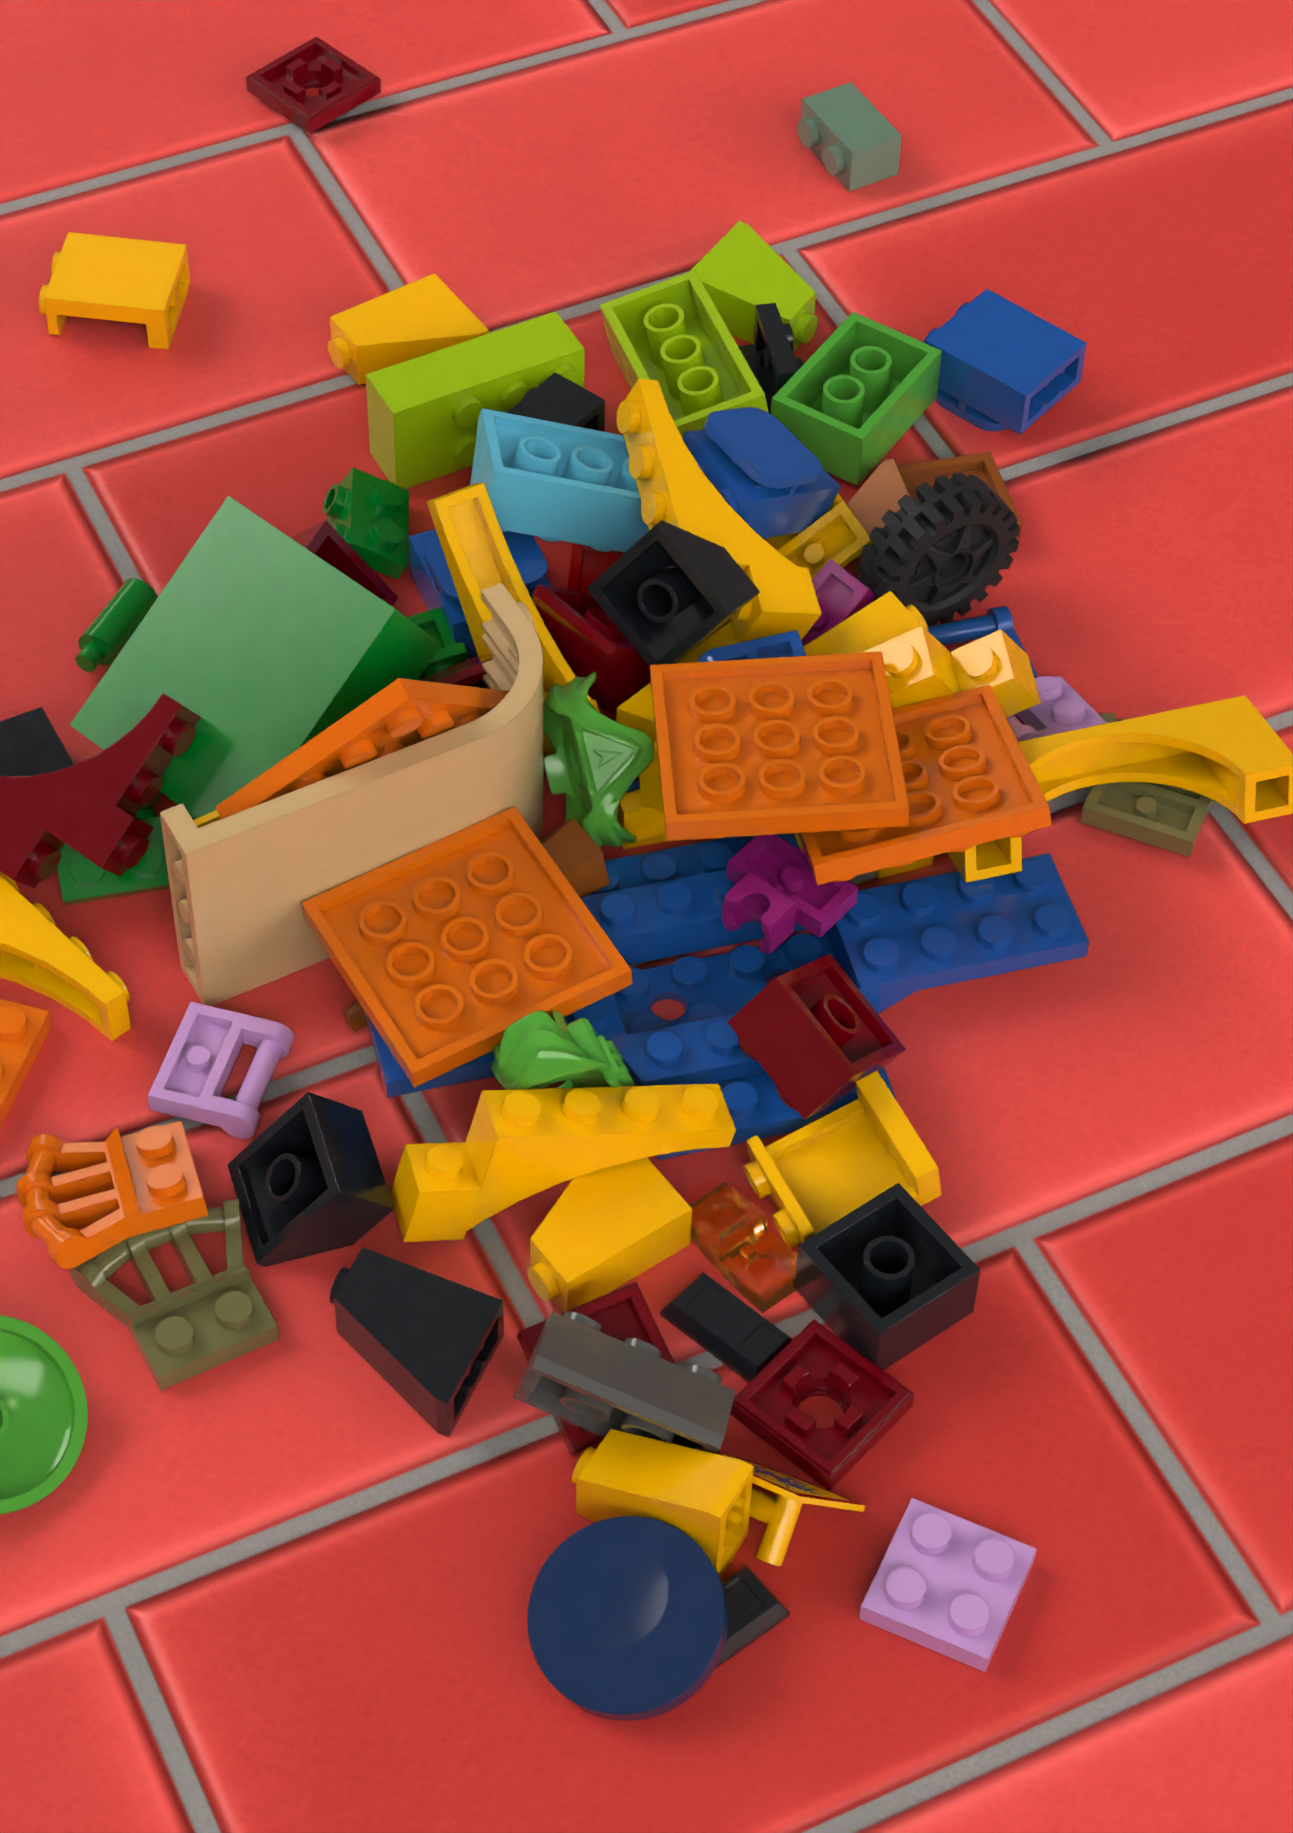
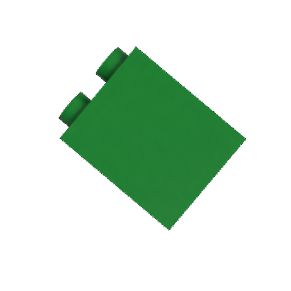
[70,496,442,820]

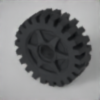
[858,473,1020,627]

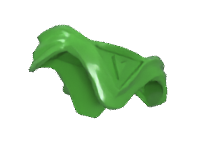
[543,672,654,848]
[491,1010,635,1090]

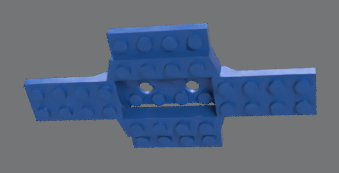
[364,833,1089,1160]

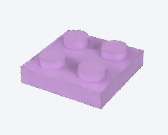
[859,1498,1037,1672]

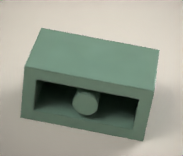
[797,82,902,192]

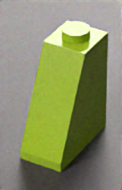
[689,221,818,352]

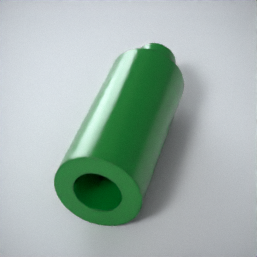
[75,578,158,672]

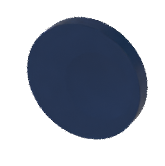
[527,1516,729,1721]

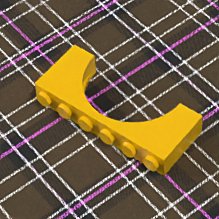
[947,695,1293,883]

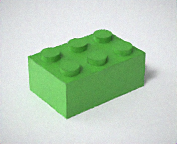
[771,312,942,486]

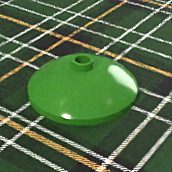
[0,1315,88,1515]

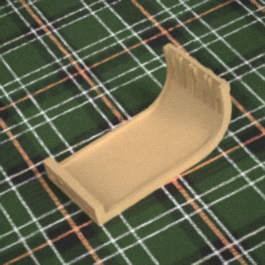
[160,582,544,1006]

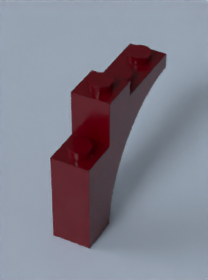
[0,693,201,888]

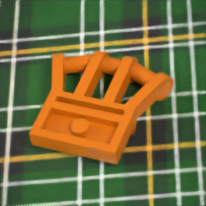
[16,1121,209,1269]

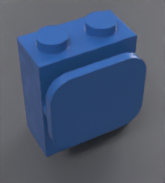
[923,289,1087,435]
[682,407,841,539]
[408,529,552,659]

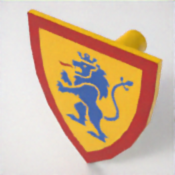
[716,1451,866,1566]

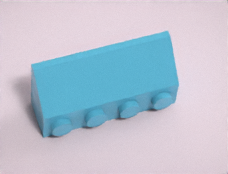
[470,408,649,552]

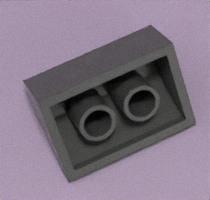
[514,1311,735,1454]

